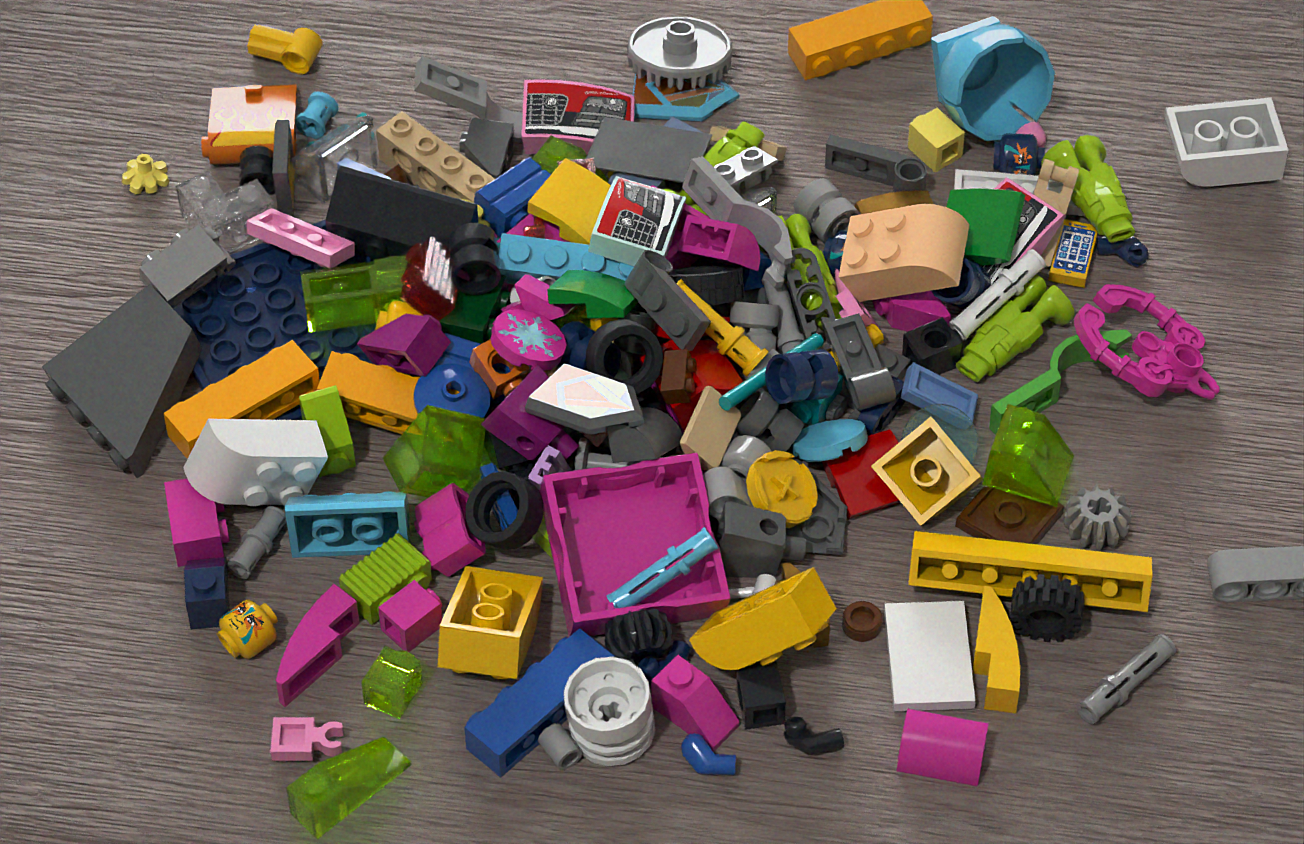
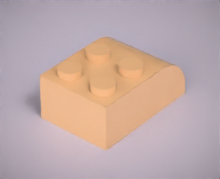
[838,204,970,302]

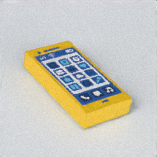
[1048,219,1098,288]

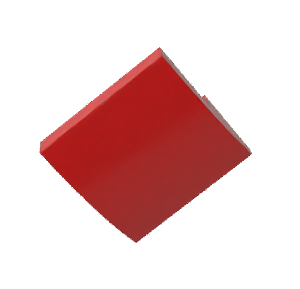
[822,429,901,520]

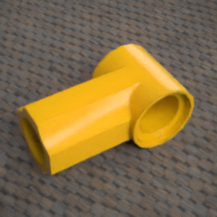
[247,25,323,74]

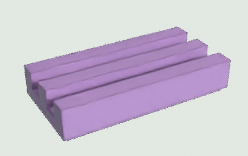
[528,445,572,491]

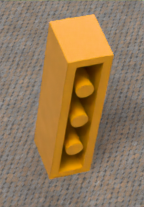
[788,0,933,80]
[163,340,320,459]
[317,351,469,453]

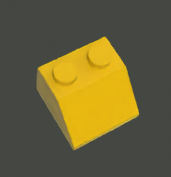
[871,417,984,526]

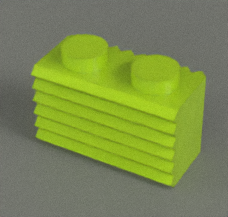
[339,533,432,624]

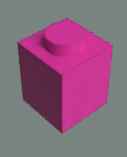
[378,580,443,653]

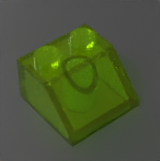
[982,404,1074,507]

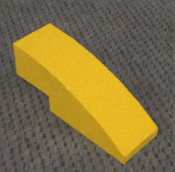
[972,586,1020,714]

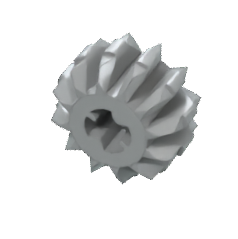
[1064,483,1132,551]

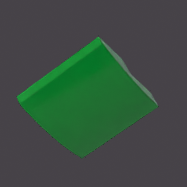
[946,188,1026,266]
[547,270,638,318]

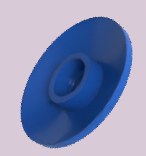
[413,364,490,433]

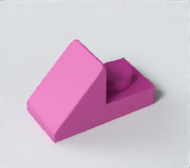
[492,275,576,324]

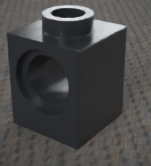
[902,317,963,375]
[736,662,786,730]

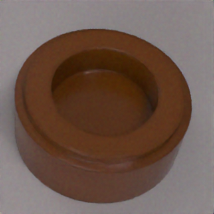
[842,601,882,642]

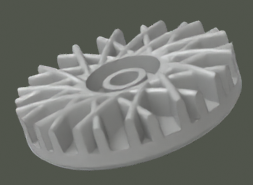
[627,17,732,90]

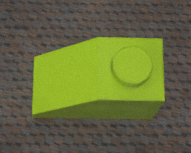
[299,385,356,477]

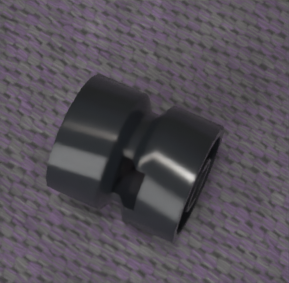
[449,223,501,295]

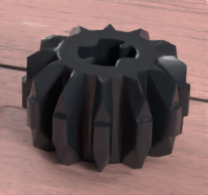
[604,608,673,665]

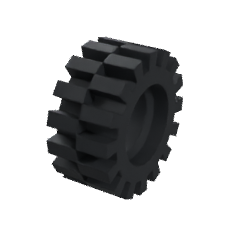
[1010,574,1085,642]

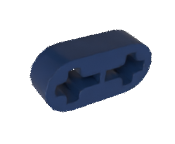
[858,375,906,436]

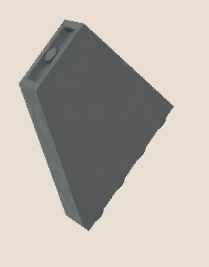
[42,284,203,478]

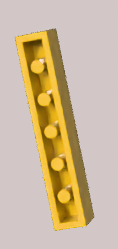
[908,531,1152,612]

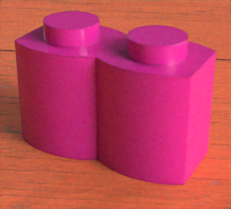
[414,482,486,577]

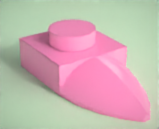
[835,269,879,328]

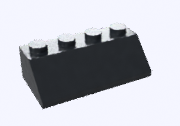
[325,165,478,281]

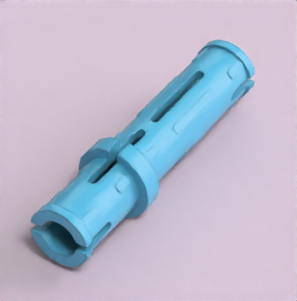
[606,527,719,609]

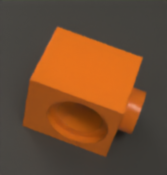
[469,339,530,400]

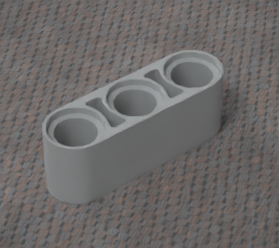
[1207,546,1304,602]

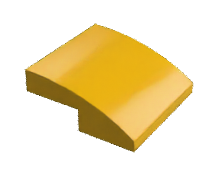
[528,158,611,245]

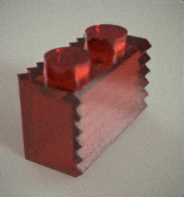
[400,237,458,321]

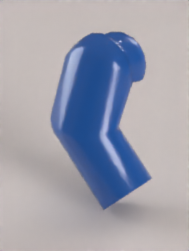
[681,733,736,775]

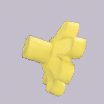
[122,154,169,194]

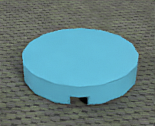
[791,419,868,461]

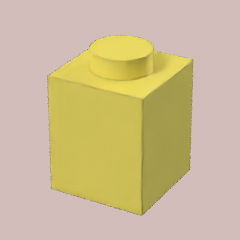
[908,108,965,173]

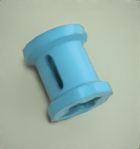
[295,91,339,139]

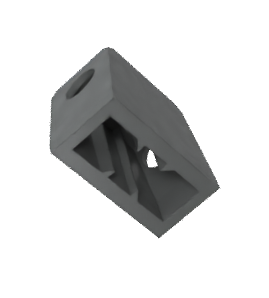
[714,501,806,578]

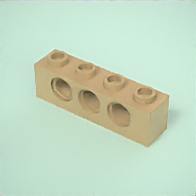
[376,111,495,203]

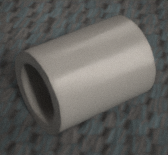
[538,724,582,770]

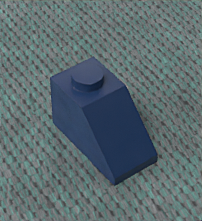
[184,557,230,630]

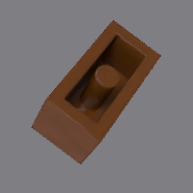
[660,349,697,404]

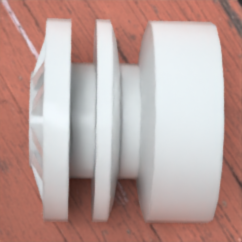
[564,657,655,766]

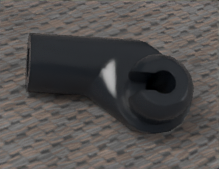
[783,716,844,755]

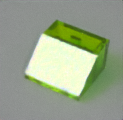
[300,261,382,332]
[383,405,486,498]

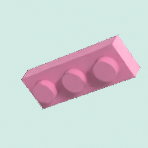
[247,208,355,268]

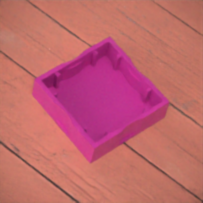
[539,453,731,637]

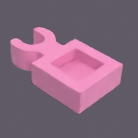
[270,717,344,761]

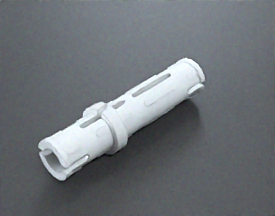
[949,249,1046,340]

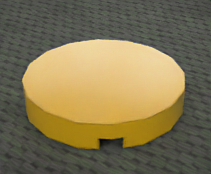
[746,450,818,528]

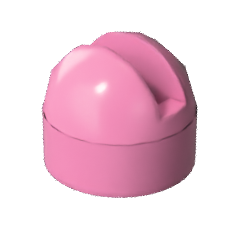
[1016,122,1046,147]

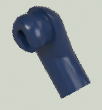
[1096,236,1149,266]
[638,640,691,685]

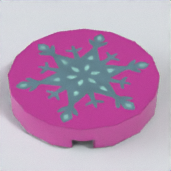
[490,309,567,371]

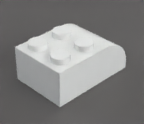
[1165,98,1288,187]
[183,419,328,506]

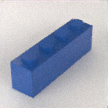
[464,628,614,778]

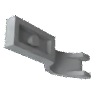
[414,56,523,143]
[682,156,793,288]

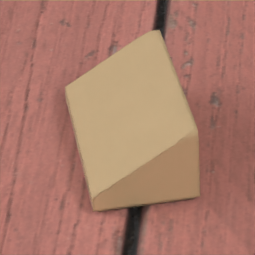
[680,386,741,470]

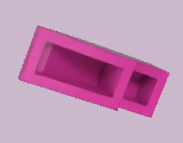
[276,584,360,707]

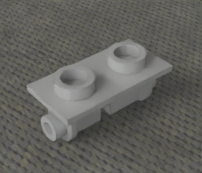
[714,146,778,194]

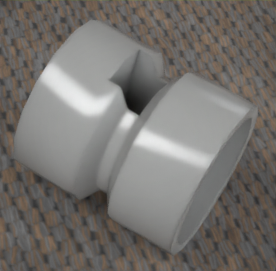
[793,178,861,243]
[730,301,780,352]

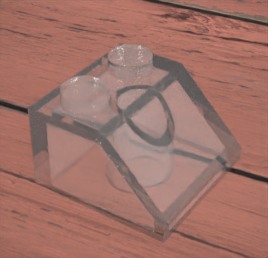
[293,115,378,204]

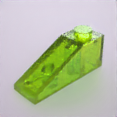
[286,736,411,840]

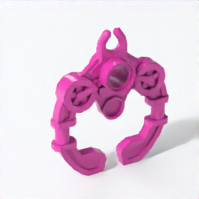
[1074,284,1220,400]

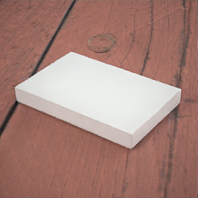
[884,601,975,712]

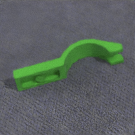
[989,329,1132,438]

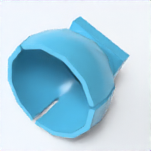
[931,16,1055,141]

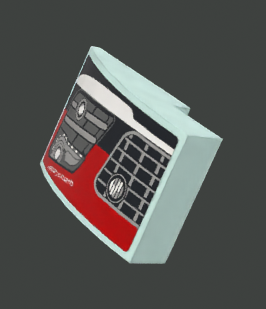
[588,176,686,266]

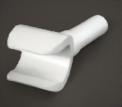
[729,574,776,599]

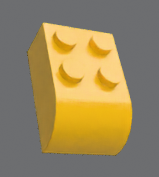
[438,566,543,679]
[689,567,837,670]

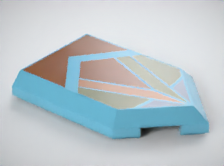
[633,73,739,121]

